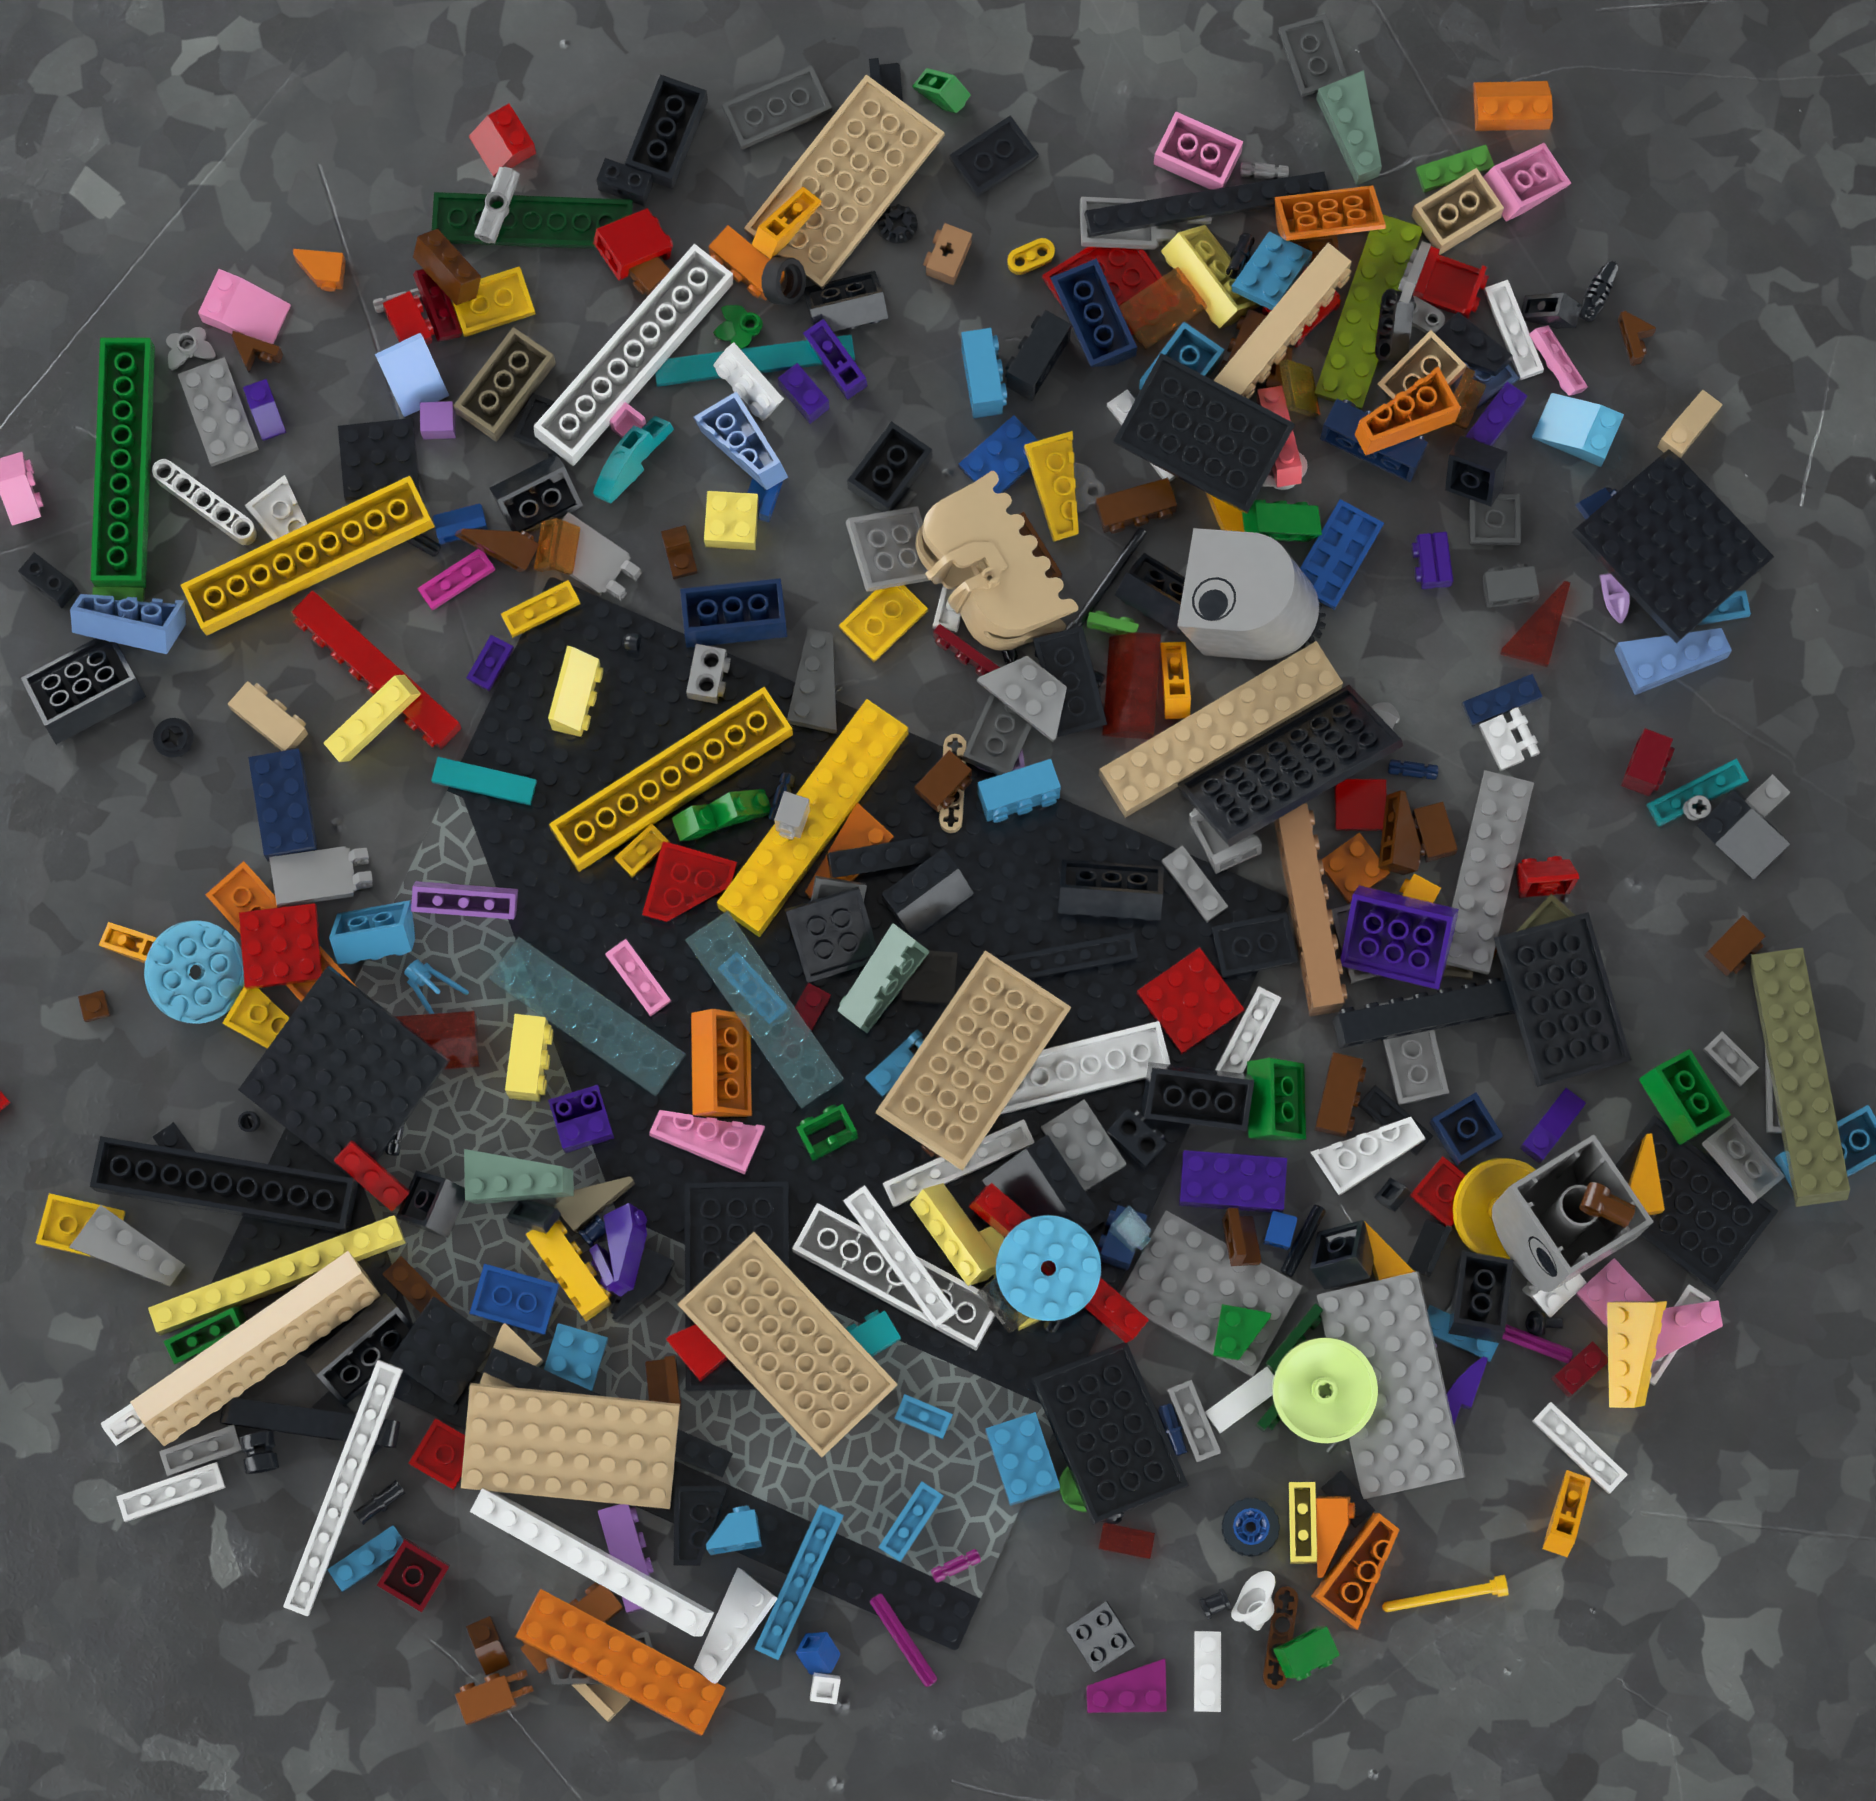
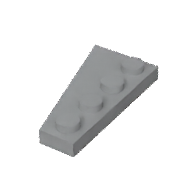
[69,1205,185,1287]

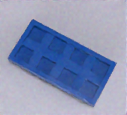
[1300,499,1384,610]

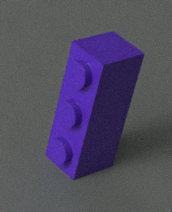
[1465,381,1527,446]

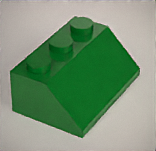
[1247,1058,1306,1141]

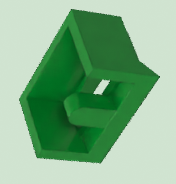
[796,1104,858,1161]

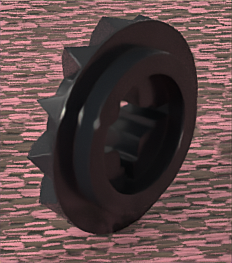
[878,204,918,243]
[153,718,194,759]

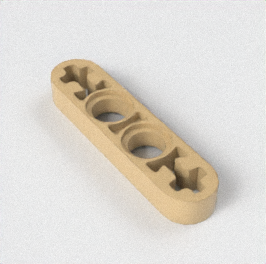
[939,734,966,833]

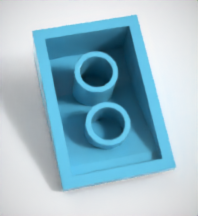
[1532,393,1624,467]

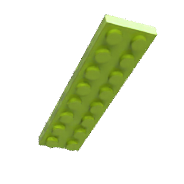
[1314,215,1422,410]

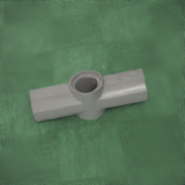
[474,167,520,244]

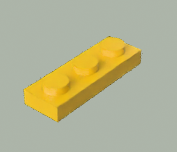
[501,580,580,638]

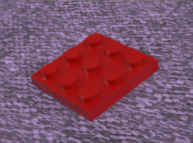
[239,903,322,989]
[1137,947,1245,1055]

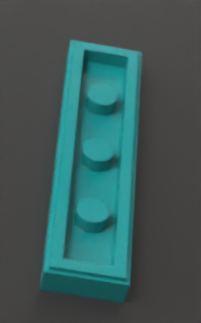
[431,757,537,806]
[1646,758,1749,827]

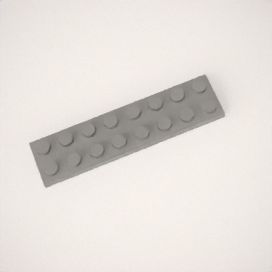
[1446,770,1534,975]

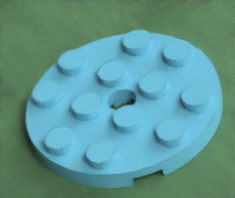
[144,920,245,1024]
[996,1215,1101,1321]

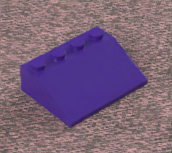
[1340,885,1459,990]

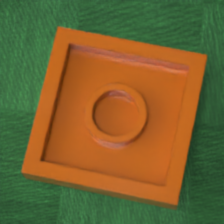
[1322,833,1390,904]

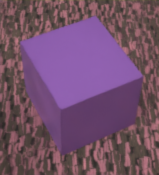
[420,401,456,440]

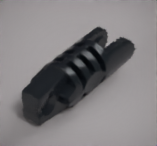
[1579,260,1618,323]

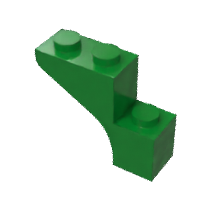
[672,789,771,841]

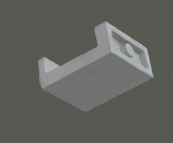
[1189,808,1262,874]

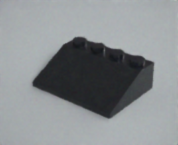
[21,638,146,745]
[982,1134,1105,1234]

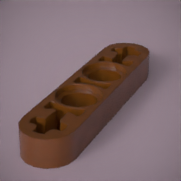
[1263,1586,1298,1689]

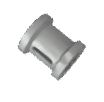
[1683,796,1711,821]

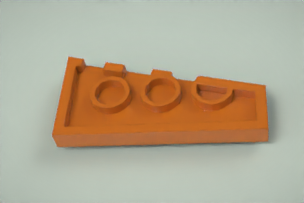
[805,802,894,899]

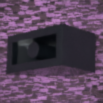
[1521,293,1582,329]

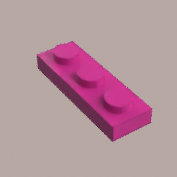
[417,549,495,611]

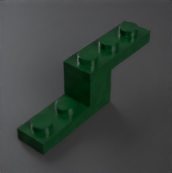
[1256,1303,1323,1432]

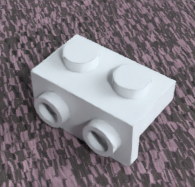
[1522,1274,1587,1318]

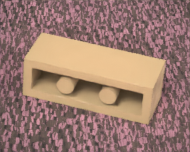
[228,681,308,751]

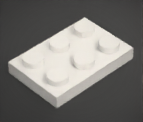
[713,342,784,421]

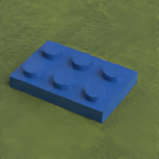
[958,415,1038,494]
[469,1264,560,1335]

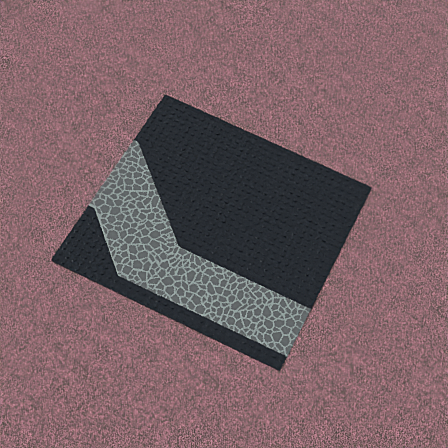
[211,577,1289,1650]

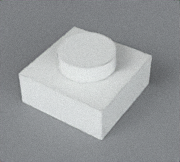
[810,1672,841,1704]

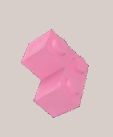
[0,452,44,525]

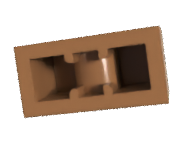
[923,223,972,286]

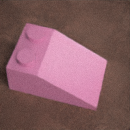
[1483,143,1571,222]
[198,269,291,344]

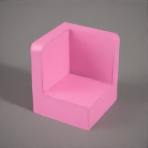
[609,402,646,438]

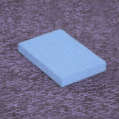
[375,333,449,417]

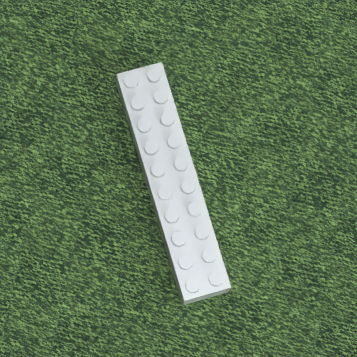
[534,244,733,466]

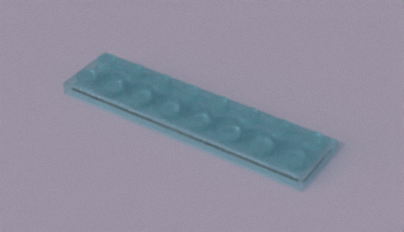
[685,911,844,1109]
[489,937,686,1097]

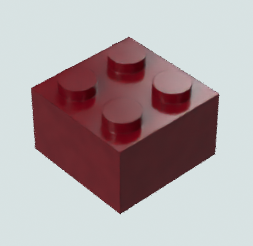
[1621,728,1675,796]
[377,1538,450,1612]

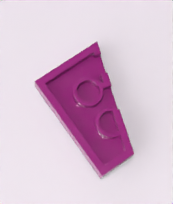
[1087,1659,1167,1713]

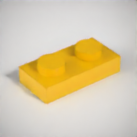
[615,823,670,878]

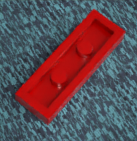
[334,1140,410,1211]

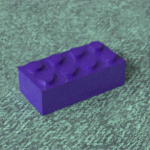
[1179,1150,1287,1213]

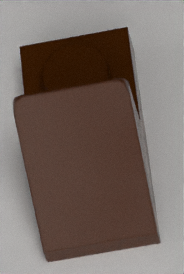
[1618,311,1656,366]
[231,331,283,373]
[661,525,698,580]
[466,1616,511,1676]

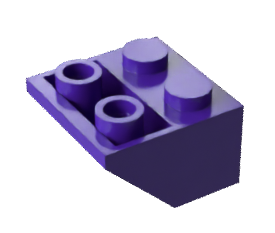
[548,1085,614,1153]

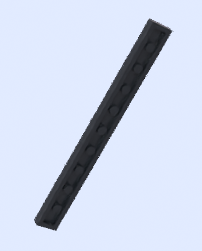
[1084,171,1329,237]
[482,1347,733,1478]

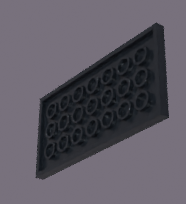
[1177,685,1403,847]
[685,1181,789,1391]

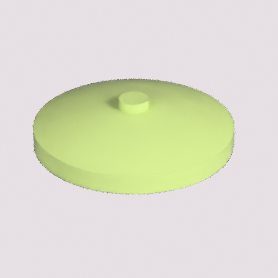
[1272,1338,1378,1443]

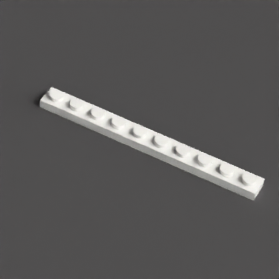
[283,1360,403,1616]

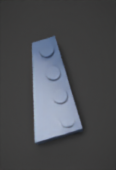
[693,392,788,490]
[70,594,186,654]
[1614,628,1732,695]

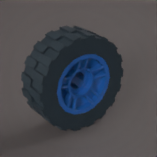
[1221,1498,1280,1557]

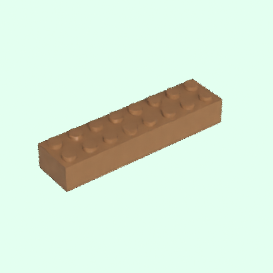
[1274,803,1347,1017]

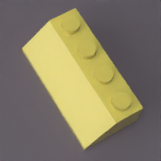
[1161,225,1260,329]

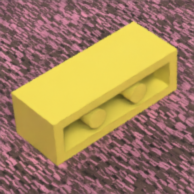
[1289,1482,1317,1564]

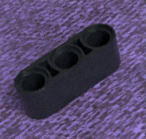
[1375,288,1415,364]

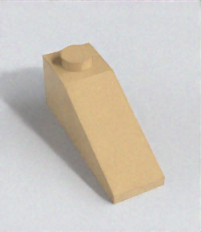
[1657,390,1723,458]

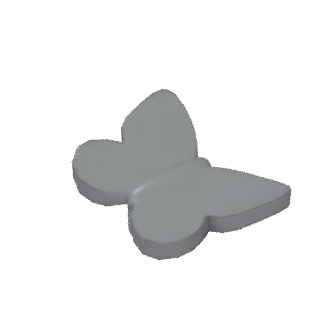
[166,327,216,371]

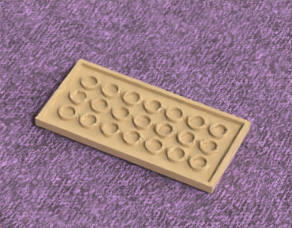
[744,75,945,289]
[876,951,1071,1171]
[677,1232,898,1457]
[461,1383,680,1509]

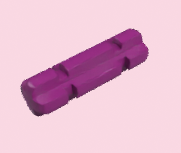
[931,1549,981,1582]

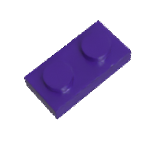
[466,635,514,691]
[589,1244,628,1297]

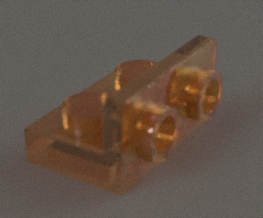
[1452,367,1486,430]

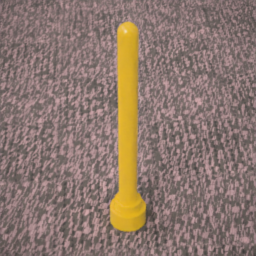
[1382,1575,1509,1612]

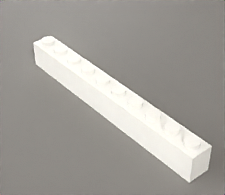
[470,1488,714,1636]

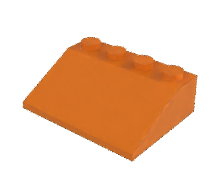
[1275,185,1386,241]

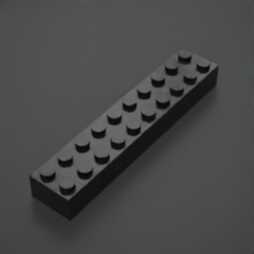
[90,1136,358,1233]

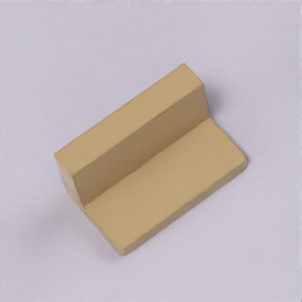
[572,1684,630,1722]

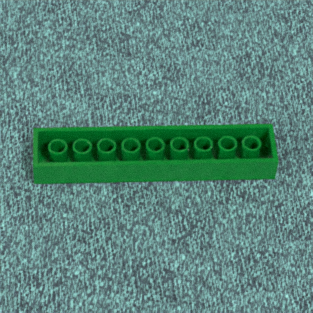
[91,338,155,588]

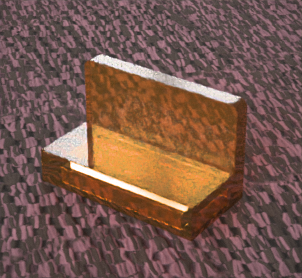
[534,518,580,575]

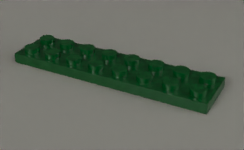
[432,192,633,249]

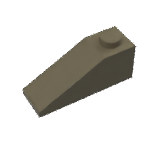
[554,1177,635,1234]

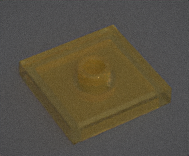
[1279,359,1321,417]

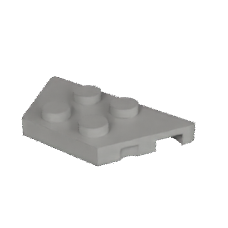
[977,656,1067,742]

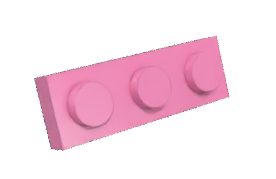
[1529,325,1588,396]
[605,939,671,1017]

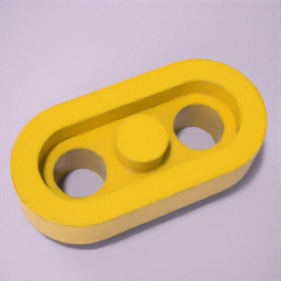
[1007,238,1055,275]

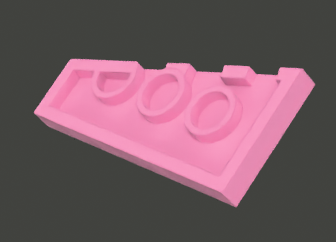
[649,1110,765,1174]

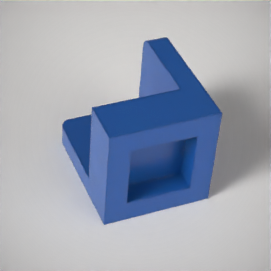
[1263,1211,1297,1250]
[796,1632,840,1675]

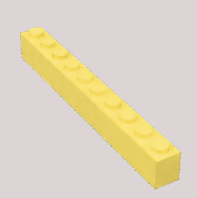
[148,1215,406,1336]

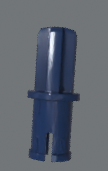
[1158,1404,1188,1456]

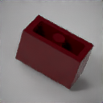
[1551,1341,1608,1398]

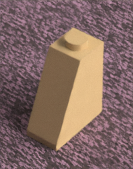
[480,1323,543,1388]

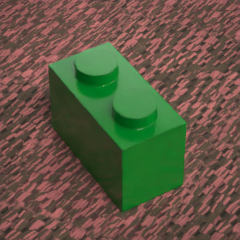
[1273,1626,1340,1681]

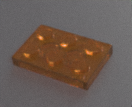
[1119,267,1207,350]

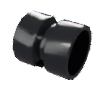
[240,1431,279,1474]

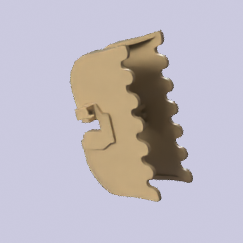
[916,471,1078,650]

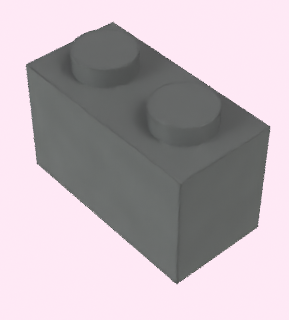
[1482,564,1539,608]

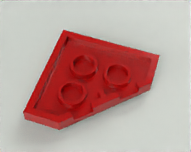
[642,841,737,922]

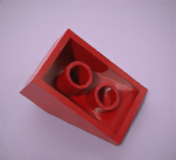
[1516,856,1579,898]

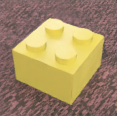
[704,491,759,550]

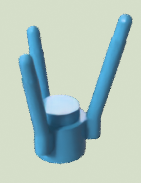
[404,959,469,1019]

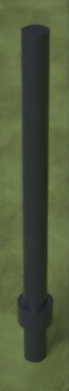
[1064,527,1147,630]

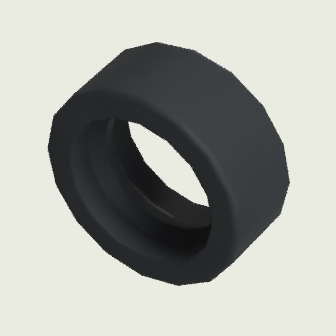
[762,257,806,305]

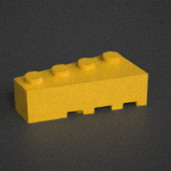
[525,1220,612,1322]
[1607,1301,1667,1408]

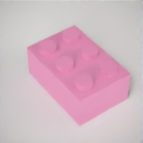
[1154,112,1244,190]

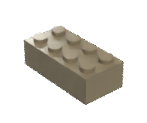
[454,327,556,442]

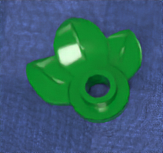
[713,305,763,349]

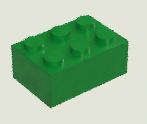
[1639,1049,1731,1145]

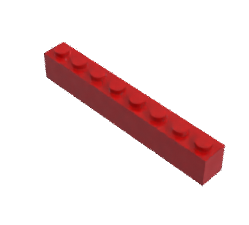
[291,590,462,750]
[969,1183,1149,1343]

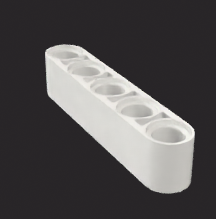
[152,459,257,545]

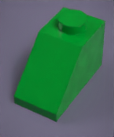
[912,68,971,113]

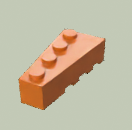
[1355,366,1461,455]
[1311,1513,1400,1630]

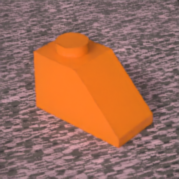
[293,249,346,292]

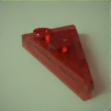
[1500,581,1571,667]

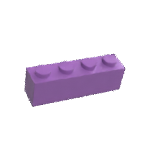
[411,881,518,919]
[598,1504,654,1614]

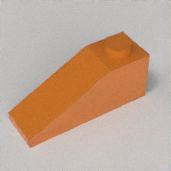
[1316,1496,1355,1578]

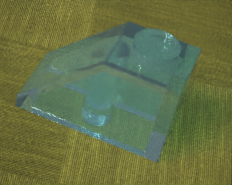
[1110,1206,1151,1252]

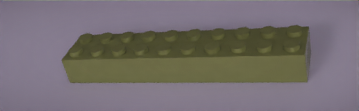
[1750,947,1850,1207]

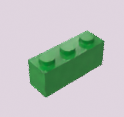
[1242,499,1322,542]
[163,1305,247,1365]

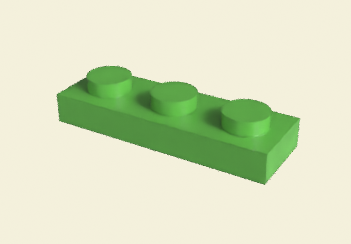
[1415,145,1494,193]

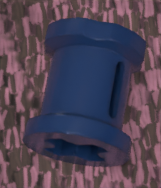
[577,1215,606,1248]

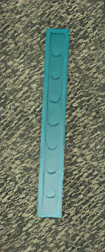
[655,334,855,387]

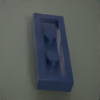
[1462,674,1543,727]

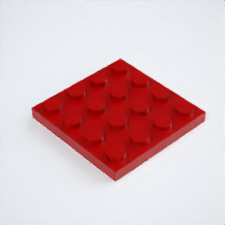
[1042,247,1181,336]

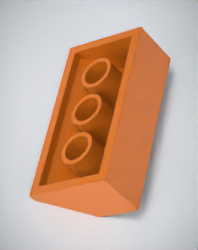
[691,1009,752,1117]

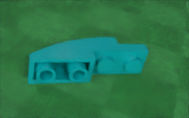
[593,416,674,504]

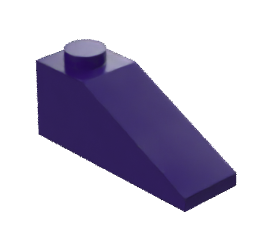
[803,319,868,400]
[1519,1088,1586,1164]
[603,1203,647,1291]

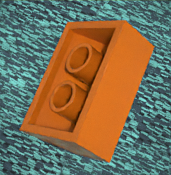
[1473,81,1553,131]

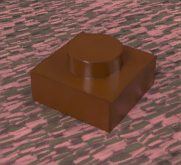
[78,990,111,1022]

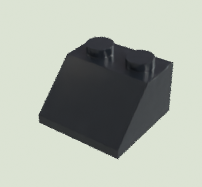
[396,1170,465,1238]
[1310,1220,1374,1290]

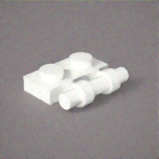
[1479,707,1540,772]

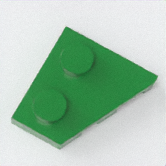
[1213,1304,1272,1361]

